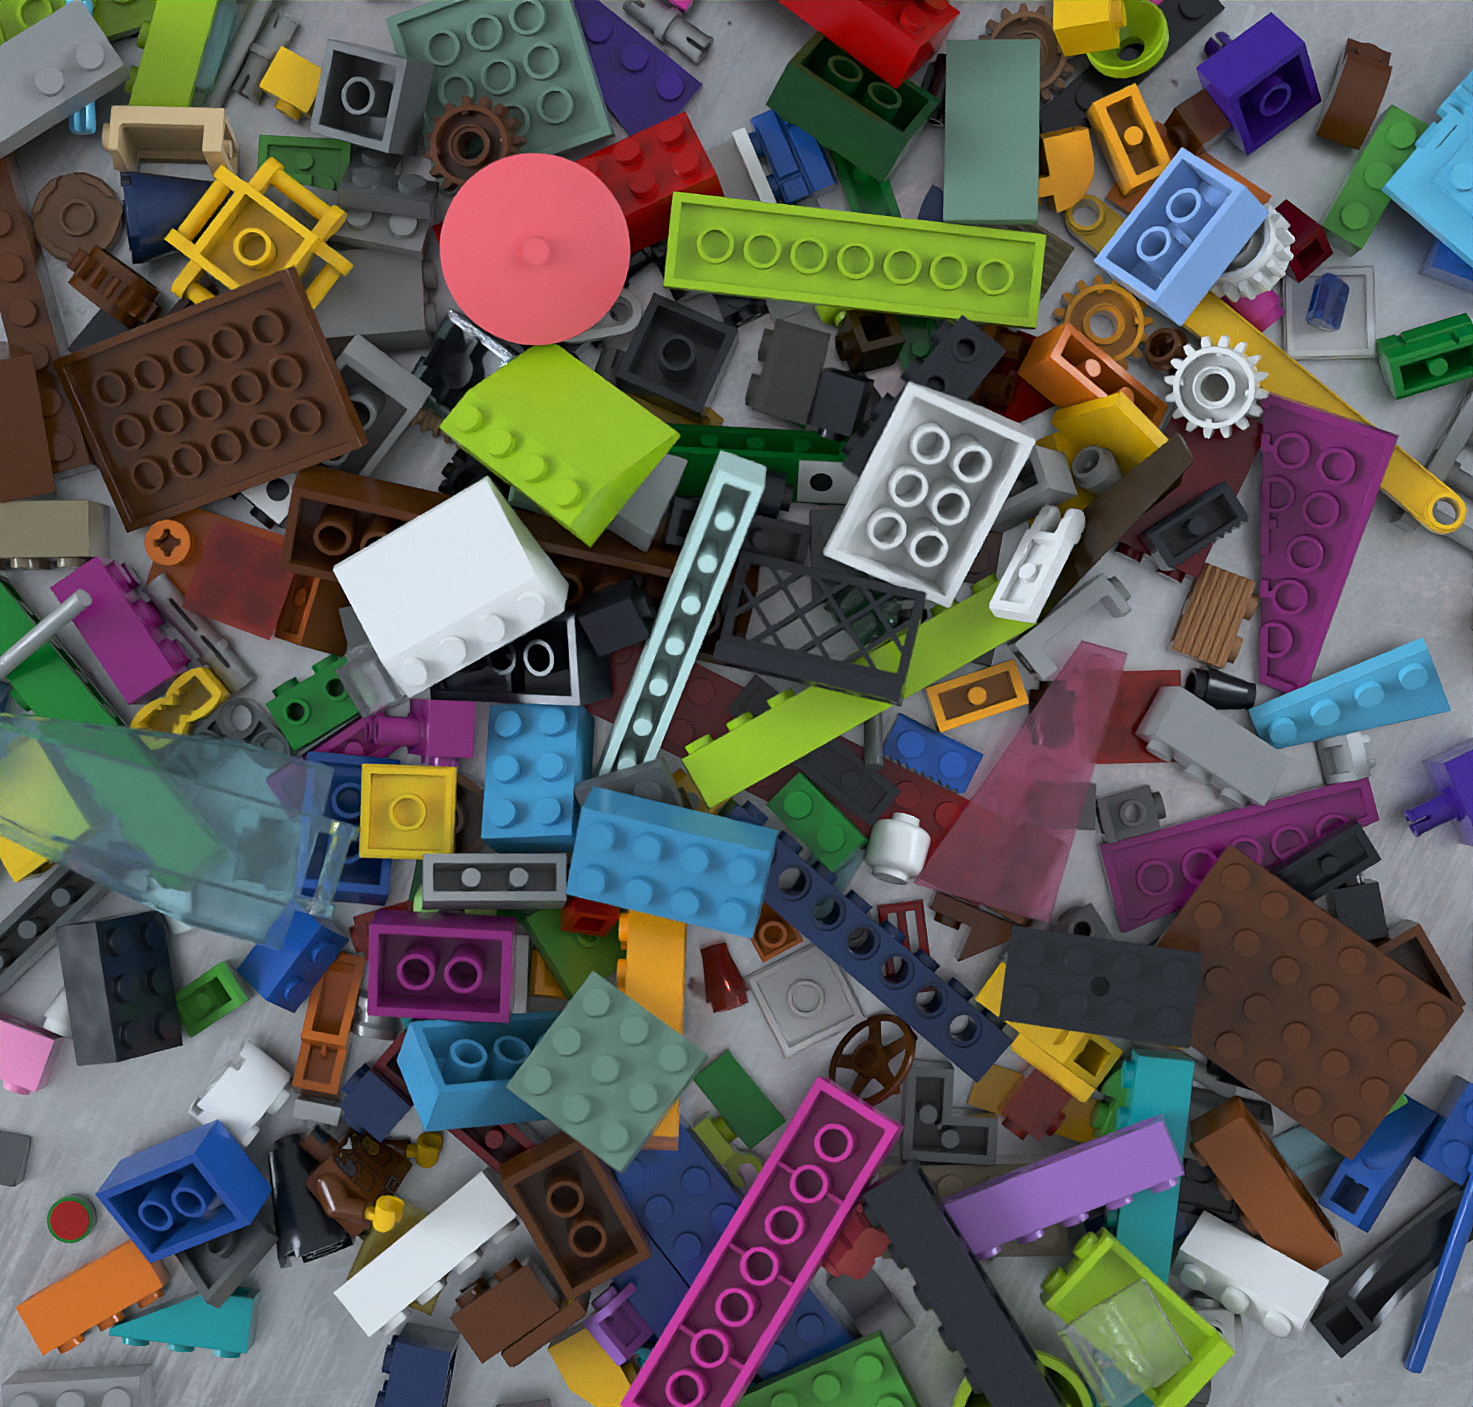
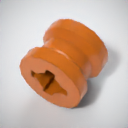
[144,519,198,568]

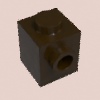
[835,310,906,374]

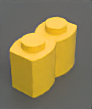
[129,667,231,752]

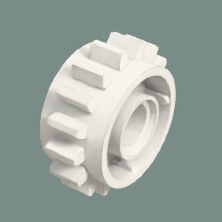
[1210,203,1295,302]
[1164,335,1269,438]

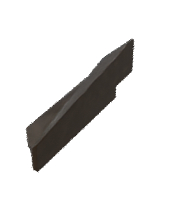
[1037,433,1194,623]

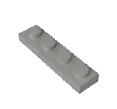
[264,184,435,260]

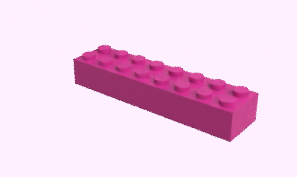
[620,1077,905,1407]

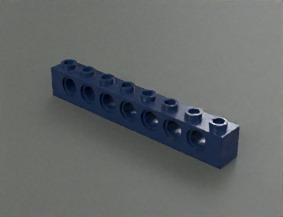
[716,798,1013,1083]

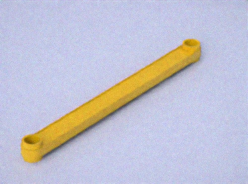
[1065,194,1467,535]

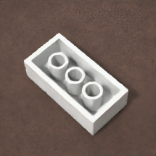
[334,1167,520,1337]

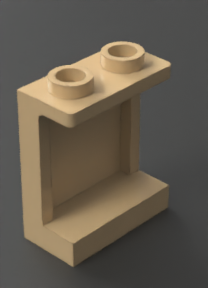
[102,105,240,180]

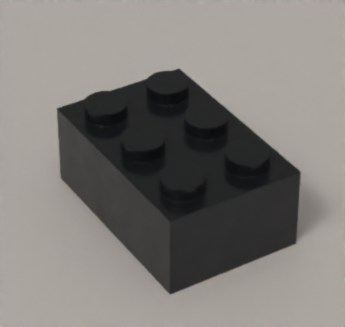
[55,909,183,1066]

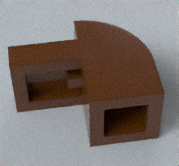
[1316,38,1393,150]

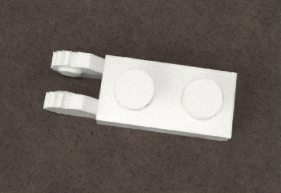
[989,505,1086,624]

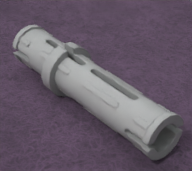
[141,572,255,695]

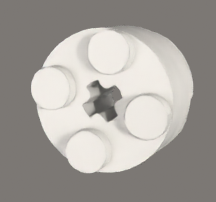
[188,1039,292,1150]

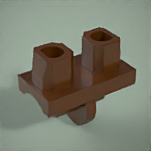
[968,324,1031,409]

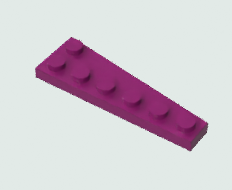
[1097,777,1379,933]

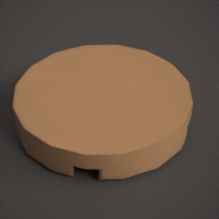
[31,172,125,263]

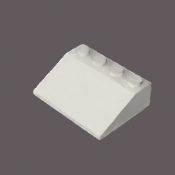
[823,382,1036,608]
[333,476,569,698]

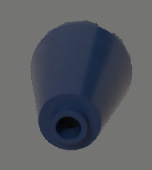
[120,171,234,264]

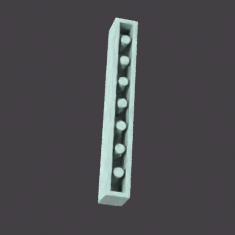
[593,450,766,778]

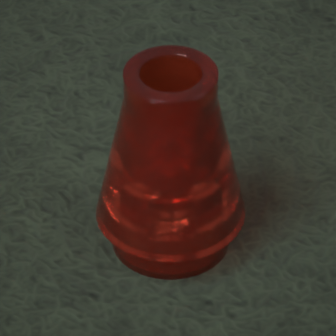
[700,942,750,1014]

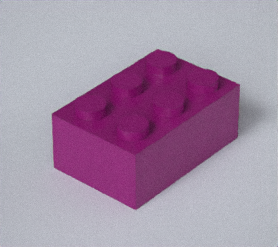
[50,556,192,705]
[367,909,518,1023]

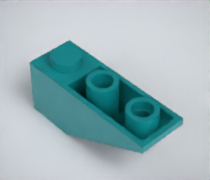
[109,1286,261,1358]

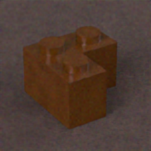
[450,1255,563,1364]

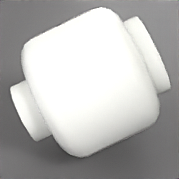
[864,813,931,885]

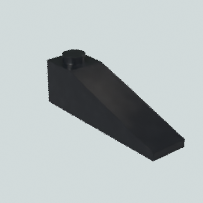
[430,611,612,706]

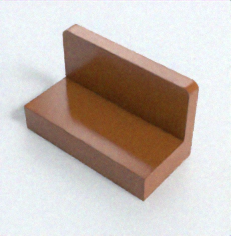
[274,573,352,657]

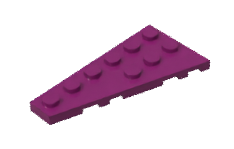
[1259,391,1399,693]

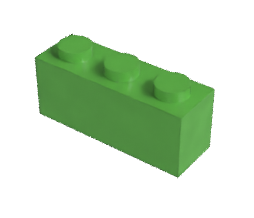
[1318,104,1429,257]

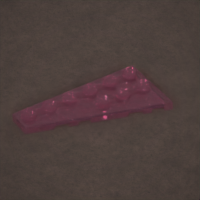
[914,641,1128,924]

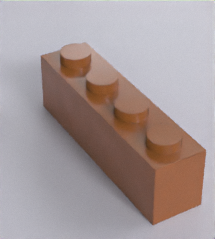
[1189,1095,1343,1271]

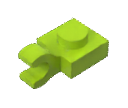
[693,1111,764,1189]

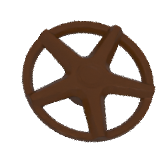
[829,1014,918,1106]

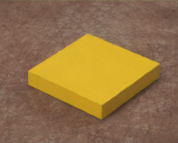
[1050,392,1169,476]
[359,763,457,860]

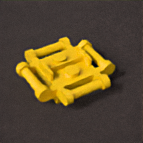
[164,157,354,311]

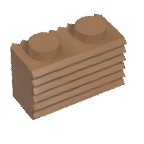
[1166,562,1259,669]

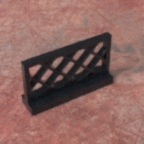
[713,551,927,707]

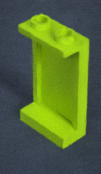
[1039,1226,1235,1407]

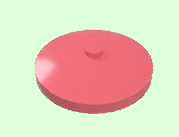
[440,153,630,345]

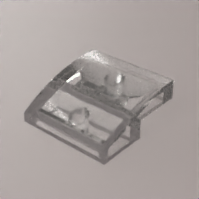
[1057,1278,1193,1407]

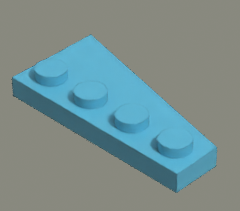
[1248,637,1451,749]

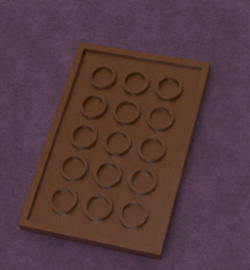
[52,265,369,533]
[1154,843,1464,1161]

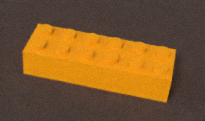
[617,909,687,1151]

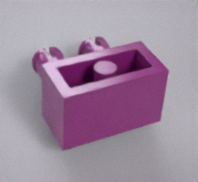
[365,699,475,767]

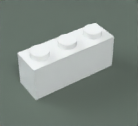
[1171,1210,1329,1345]

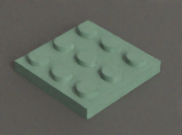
[506,971,709,1175]

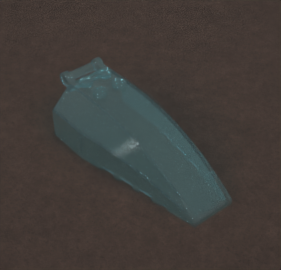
[0,711,360,950]

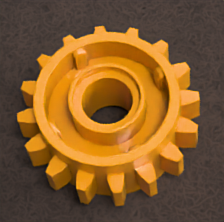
[1051,275,1153,370]

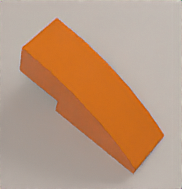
[291,952,367,1102]

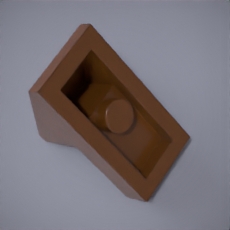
[927,889,1019,961]

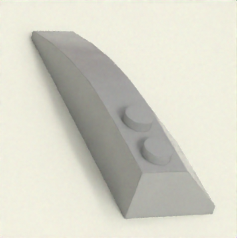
[0,0,131,159]

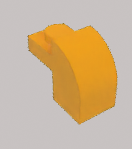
[1038,125,1094,213]

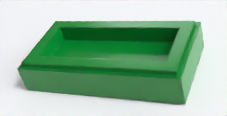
[693,1049,786,1150]

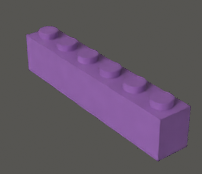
[941,1113,1184,1261]

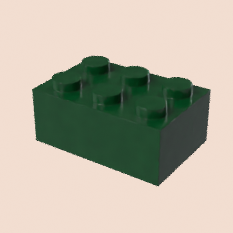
[766,31,940,183]

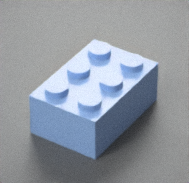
[1094,147,1270,327]

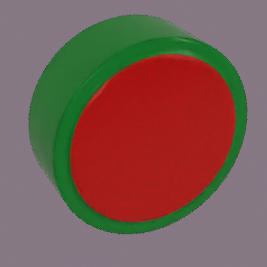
[47,1195,96,1243]

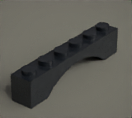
[1310,1173,1473,1359]

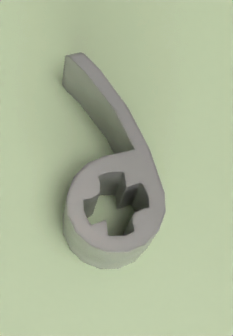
[826,1268,916,1347]

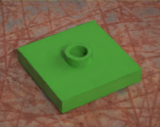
[521,909,627,1001]

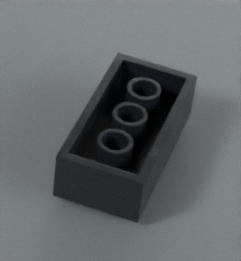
[999,925,1202,1048]

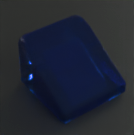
[1305,272,1349,331]

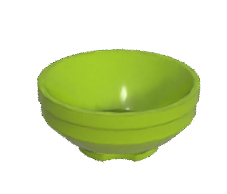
[1086,0,1169,78]

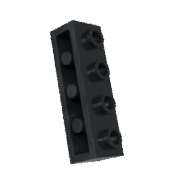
[840,315,1007,480]

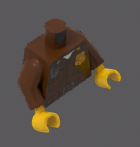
[299,1123,443,1239]

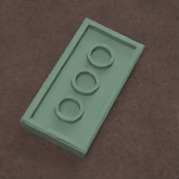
[943,39,1041,225]

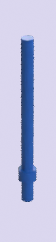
[1404,1153,1473,1374]

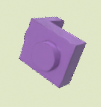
[582,1282,654,1366]

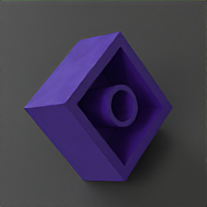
[1196,12,1322,156]
[1403,738,1473,846]

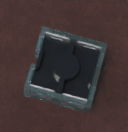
[411,308,521,419]

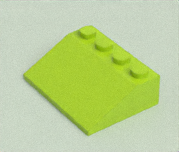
[439,343,680,547]

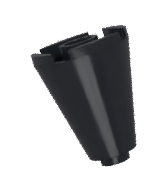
[267,1133,369,1268]

